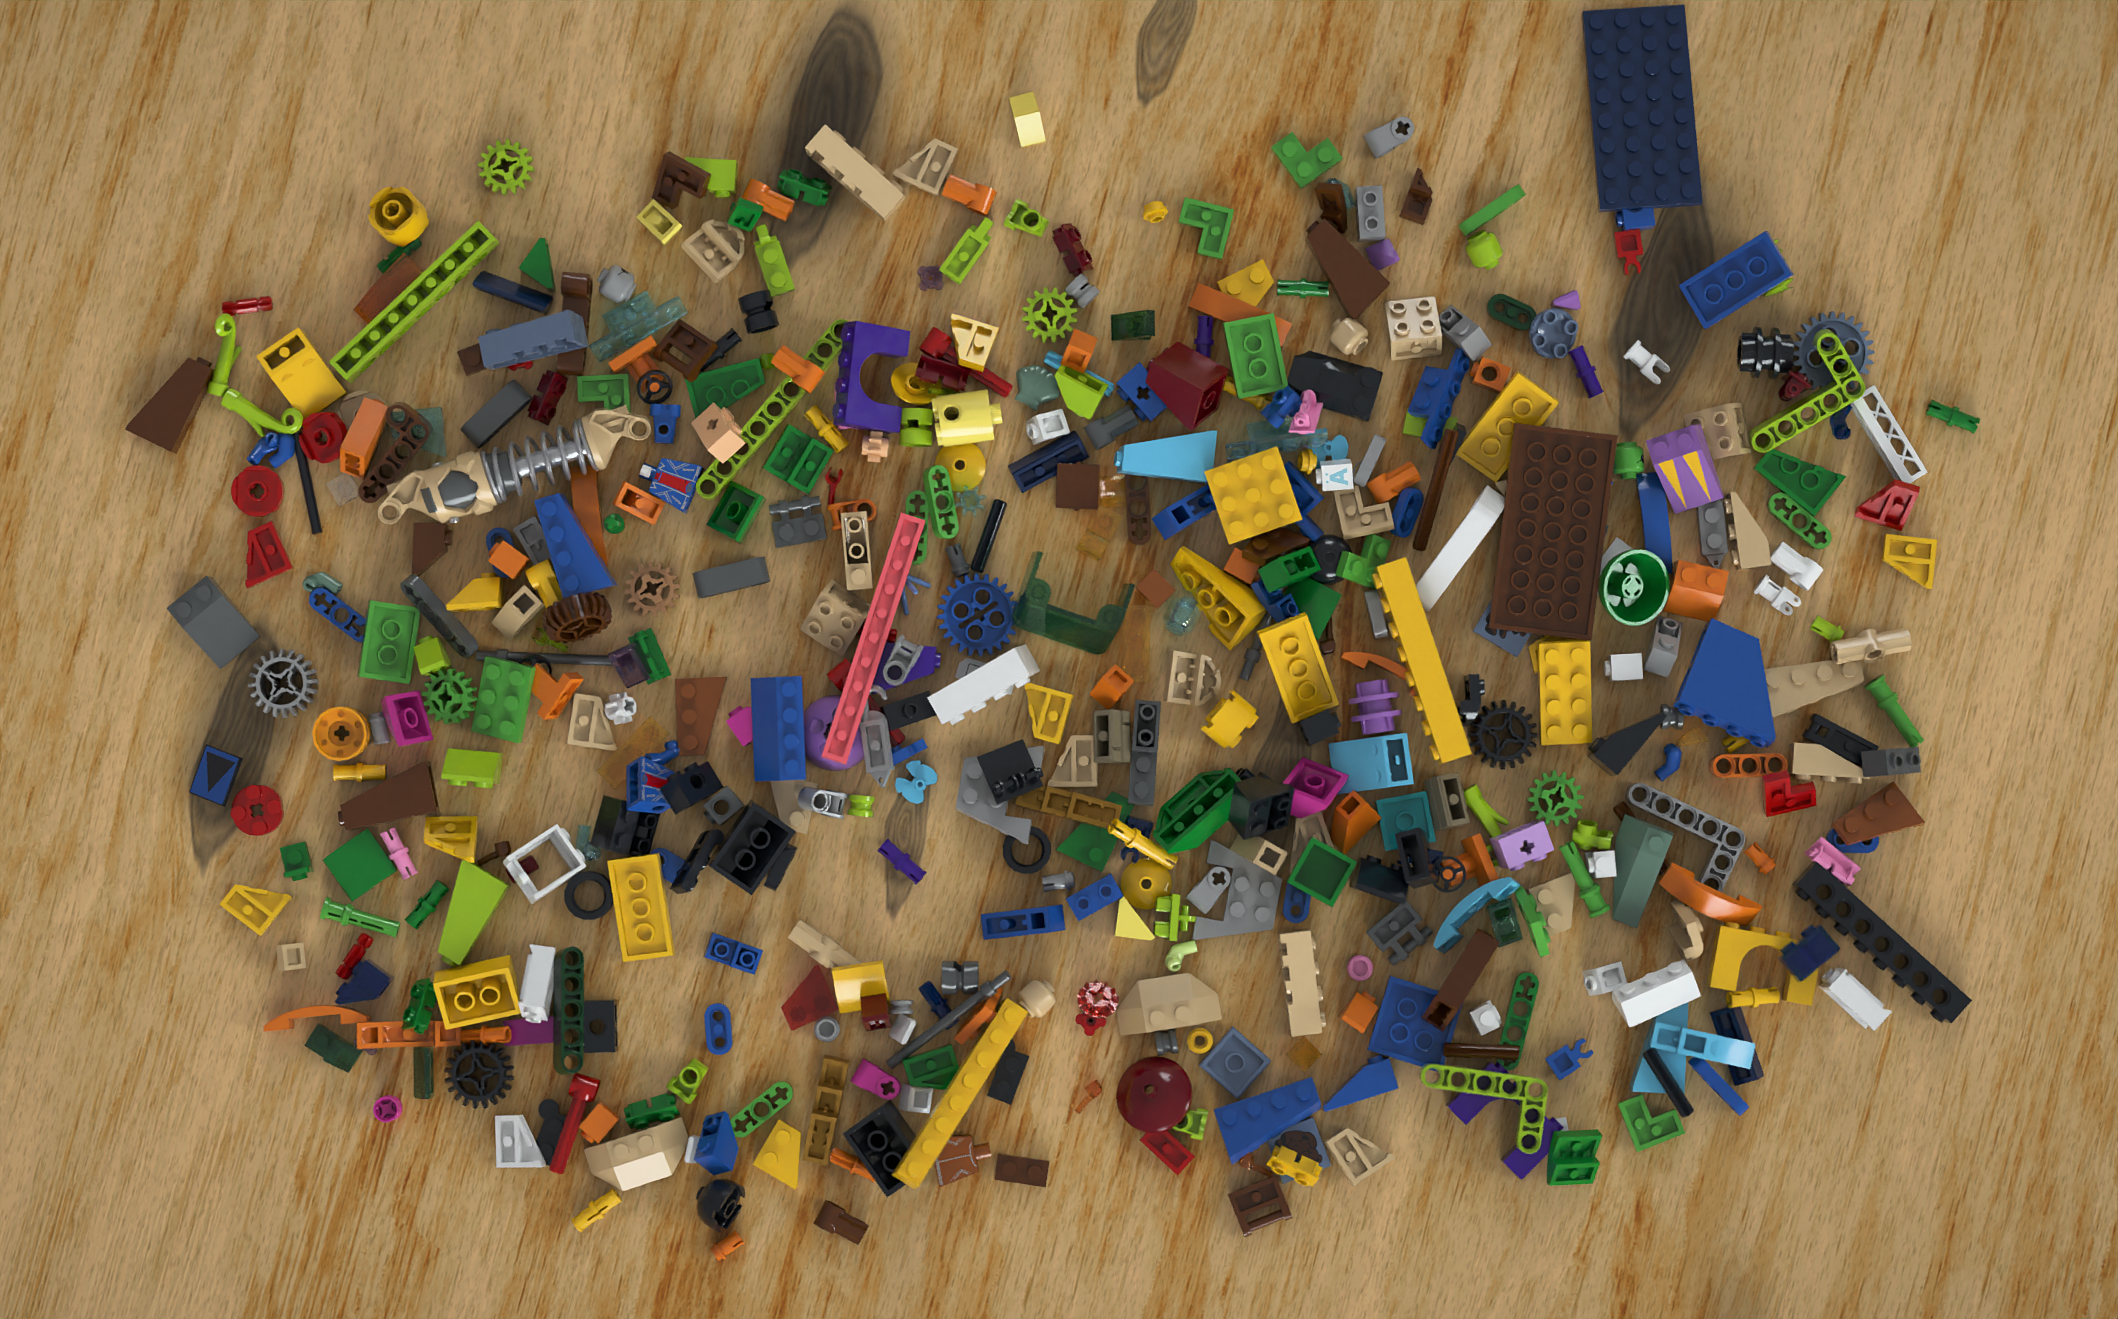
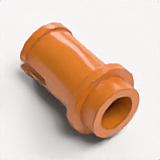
[1743,842,1776,875]
[710,1230,745,1261]

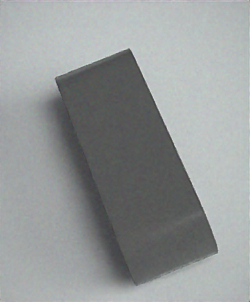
[460,379,532,449]
[692,556,770,599]

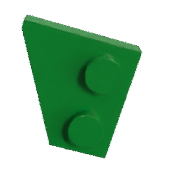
[902,1043,959,1090]

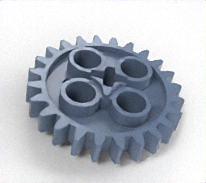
[1792,311,1875,395]

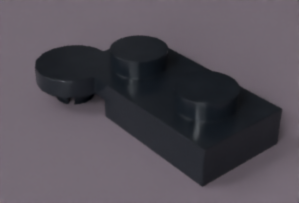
[987,1039,1029,1105]
[536,1099,566,1166]

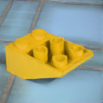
[256,327,347,421]

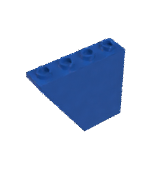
[1673,618,1776,748]

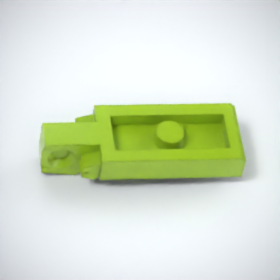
[938,217,994,285]
[754,224,795,297]

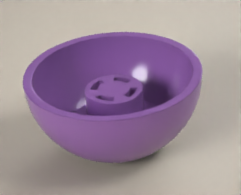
[804,695,864,771]

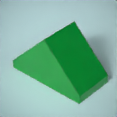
[519,238,556,292]

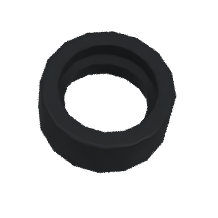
[1003,826,1051,874]
[564,872,613,920]

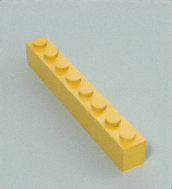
[1372,557,1472,765]
[892,998,1028,1189]

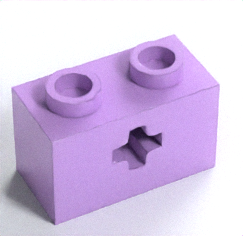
[1490,820,1554,871]

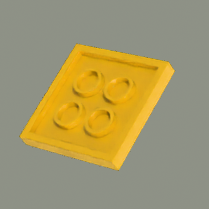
[1204,446,1303,545]

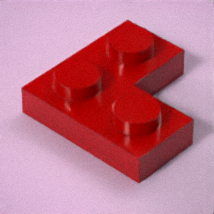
[1762,770,1817,817]

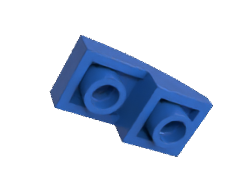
[1251,578,1300,623]
[704,932,763,975]

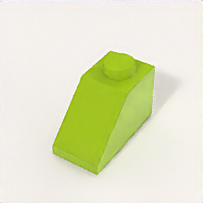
[685,157,738,198]
[1055,365,1109,420]
[413,635,453,676]

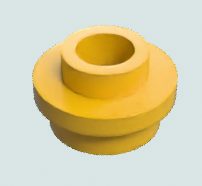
[1142,201,1168,223]
[1297,448,1317,474]
[1187,1028,1213,1054]

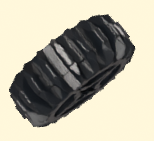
[1468,700,1538,770]
[444,1040,515,1109]

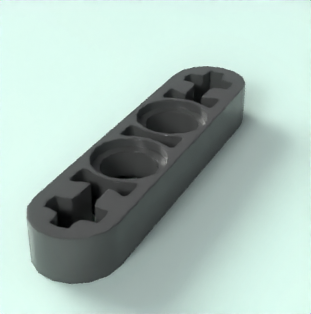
[401,574,478,658]

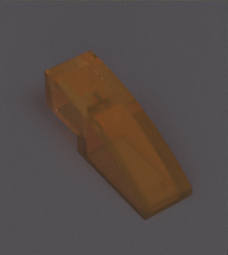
[354,253,424,324]

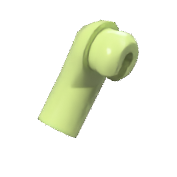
[1165,939,1198,972]

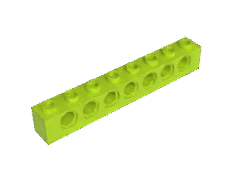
[329,220,500,384]

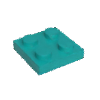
[1375,791,1436,851]

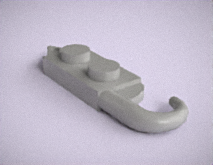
[1696,475,1728,569]
[860,684,894,788]

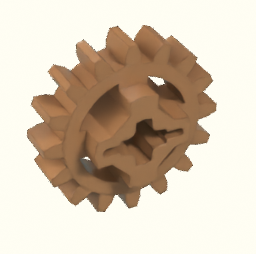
[624,561,681,617]

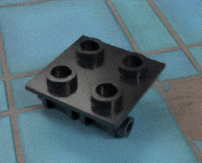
[977,739,1043,804]

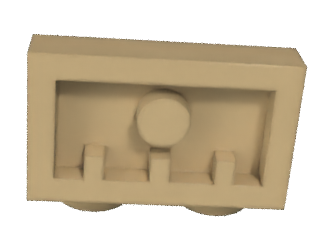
[1384,296,1442,361]
[1684,403,1752,460]
[800,580,871,656]

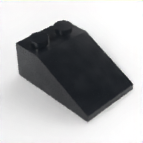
[1587,712,1667,776]
[1350,855,1409,905]

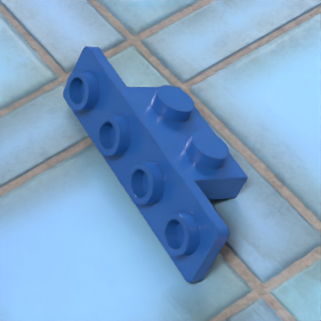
[1408,348,1470,449]
[1284,460,1324,542]

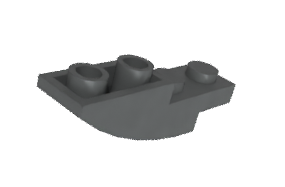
[1128,700,1161,806]

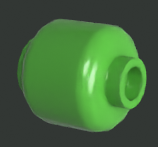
[1613,442,1645,480]

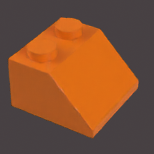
[1663,560,1729,622]

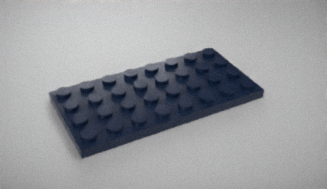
[1582,4,1702,212]

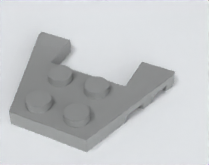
[956,746,1045,844]
[1192,840,1282,940]

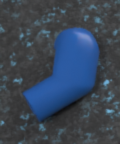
[247,432,279,465]
[268,433,295,469]
[644,740,680,765]
[1654,743,1682,782]

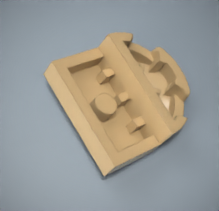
[681,219,745,284]
[1163,650,1221,705]
[1668,899,1703,962]

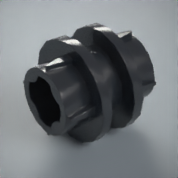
[1737,327,1794,379]

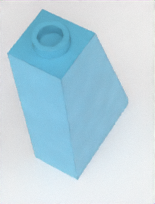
[1114,430,1217,484]
[1629,1002,1689,1094]

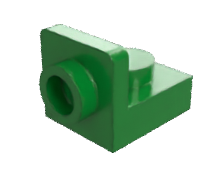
[727,197,763,232]
[280,841,314,881]

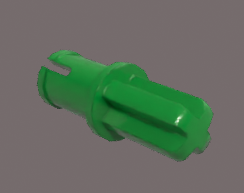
[604,513,625,534]

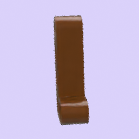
[557,272,593,376]
[358,402,432,503]

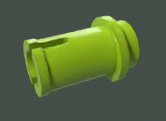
[1810,615,1844,644]

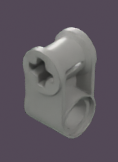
[1363,117,1414,159]
[883,634,924,686]
[798,787,849,820]
[1186,865,1231,914]

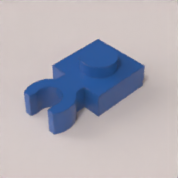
[891,738,928,766]
[1544,1038,1594,1081]

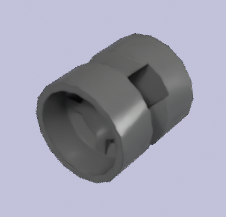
[942,961,979,994]

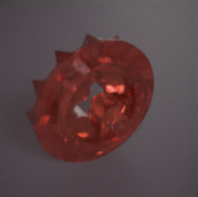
[1077,980,1119,1018]

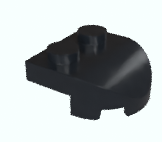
[1455,674,1485,727]

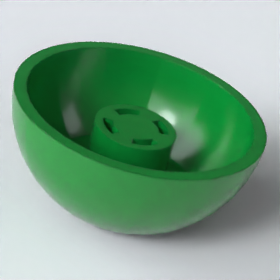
[1598,549,1670,626]

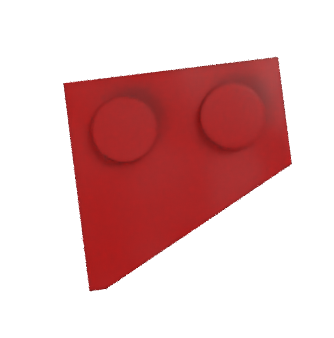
[1854,479,1920,531]
[245,521,294,589]

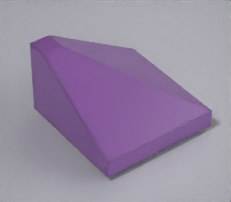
[1365,238,1400,271]
[1550,290,1581,310]

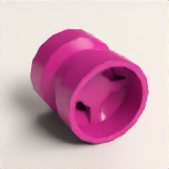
[373,1095,403,1122]

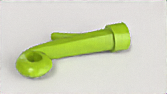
[206,313,242,397]
[221,388,303,437]
[1463,784,1509,867]

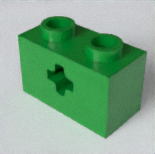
[1258,546,1321,593]

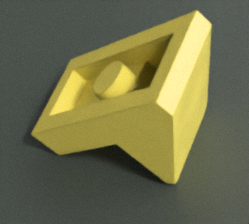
[636,199,682,246]

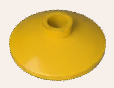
[891,363,941,405]
[935,443,986,492]
[1120,858,1172,910]

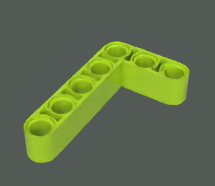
[1749,329,1865,453]
[1419,1063,1548,1154]

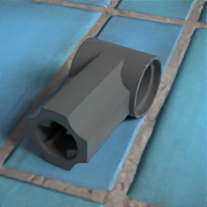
[1084,405,1139,450]

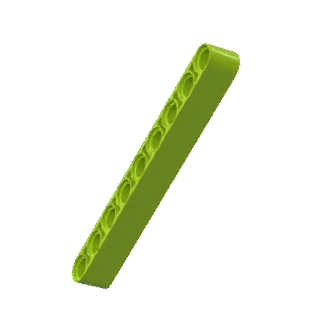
[696,319,848,500]

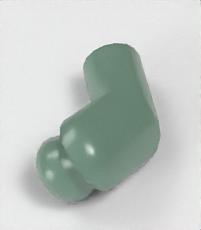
[302,572,343,594]

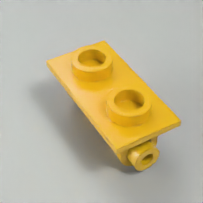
[1266,1145,1322,1187]

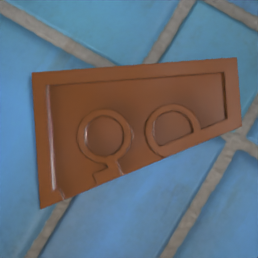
[675,677,727,756]
[1831,781,1925,846]

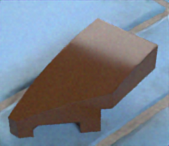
[1399,168,1433,225]
[1315,182,1347,234]

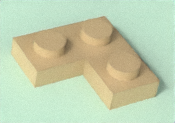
[1333,485,1394,540]

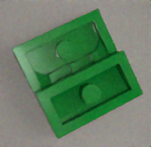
[761,424,834,495]
[1284,577,1342,640]
[322,828,397,902]
[1547,1129,1603,1186]

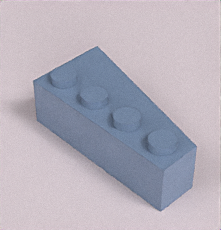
[478,310,589,370]

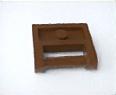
[653,319,718,382]
[1228,1175,1293,1237]

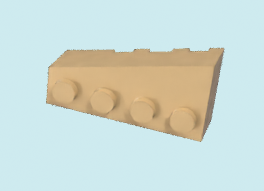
[805,124,905,222]
[1277,930,1326,1037]

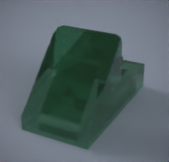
[1111,310,1155,341]
[1485,898,1523,948]
[304,1023,363,1073]

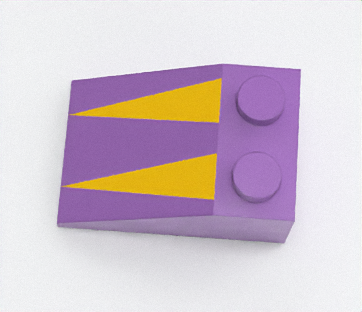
[1646,424,1724,514]

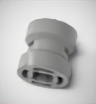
[1064,273,1100,309]

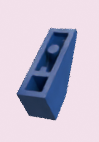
[1152,484,1217,540]
[981,904,1065,940]
[1322,1055,1398,1112]

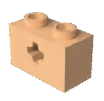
[691,402,745,463]

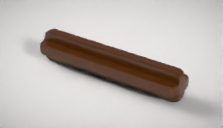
[1443,1043,1520,1060]

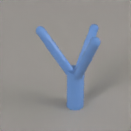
[884,562,931,615]

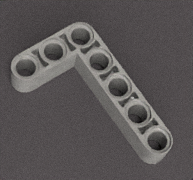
[1625,783,1745,892]

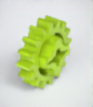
[478,139,535,196]
[1022,287,1077,343]

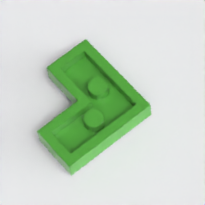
[1271,132,1343,189]
[1178,197,1234,260]
[577,374,631,413]
[1335,534,1391,590]
[1514,886,1551,957]
[1617,1094,1685,1152]

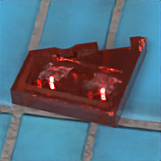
[781,964,839,1031]

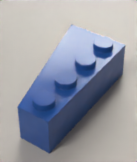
[534,493,617,598]
[1214,1077,1321,1164]

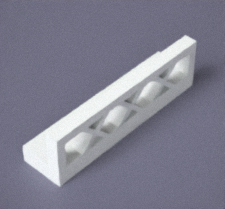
[1849,385,1928,484]

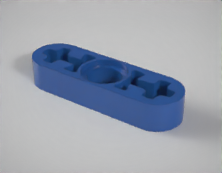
[309,588,366,643]
[1688,1057,1749,1116]

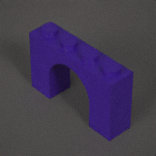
[832,321,910,434]
[1446,1061,1564,1180]

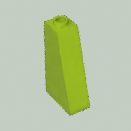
[438,860,511,967]

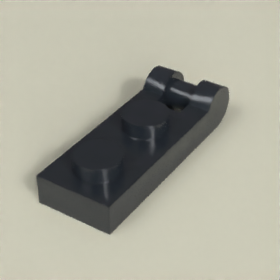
[1802,713,1879,768]
[670,829,724,894]

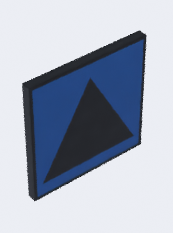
[189,744,243,807]

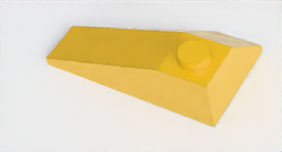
[1170,546,1267,651]

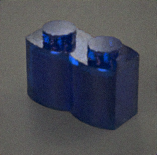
[1778,924,1840,982]

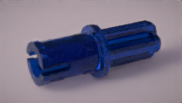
[919,981,960,1030]

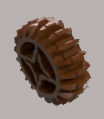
[542,591,612,644]

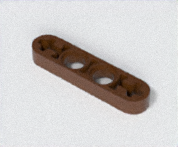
[1125,474,1151,545]

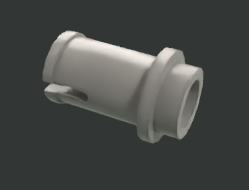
[367,712,391,745]
[1042,870,1075,892]

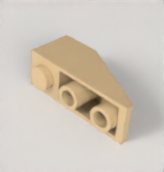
[1723,492,1772,570]
[841,511,874,590]
[1788,743,1870,784]

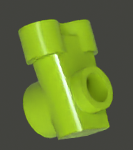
[1004,199,1049,237]
[1572,819,1614,851]
[666,1058,708,1104]
[1173,1108,1208,1140]

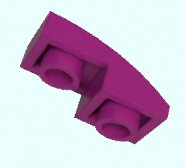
[503,1016,553,1047]

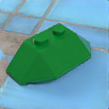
[1152,768,1242,854]

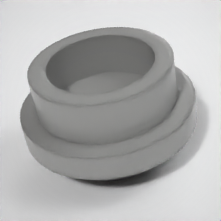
[814,1016,840,1042]

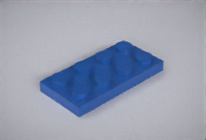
[1679,231,1794,329]

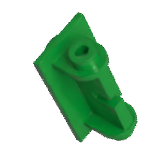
[777,169,832,207]
[628,628,672,685]
[402,978,437,1034]
[624,1093,680,1129]

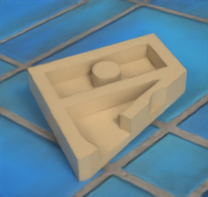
[566,693,617,751]
[1527,872,1575,937]
[1325,1128,1395,1186]

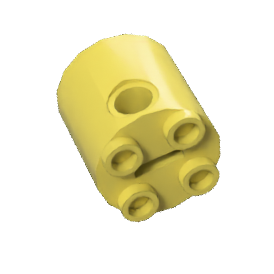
[931,389,1002,447]

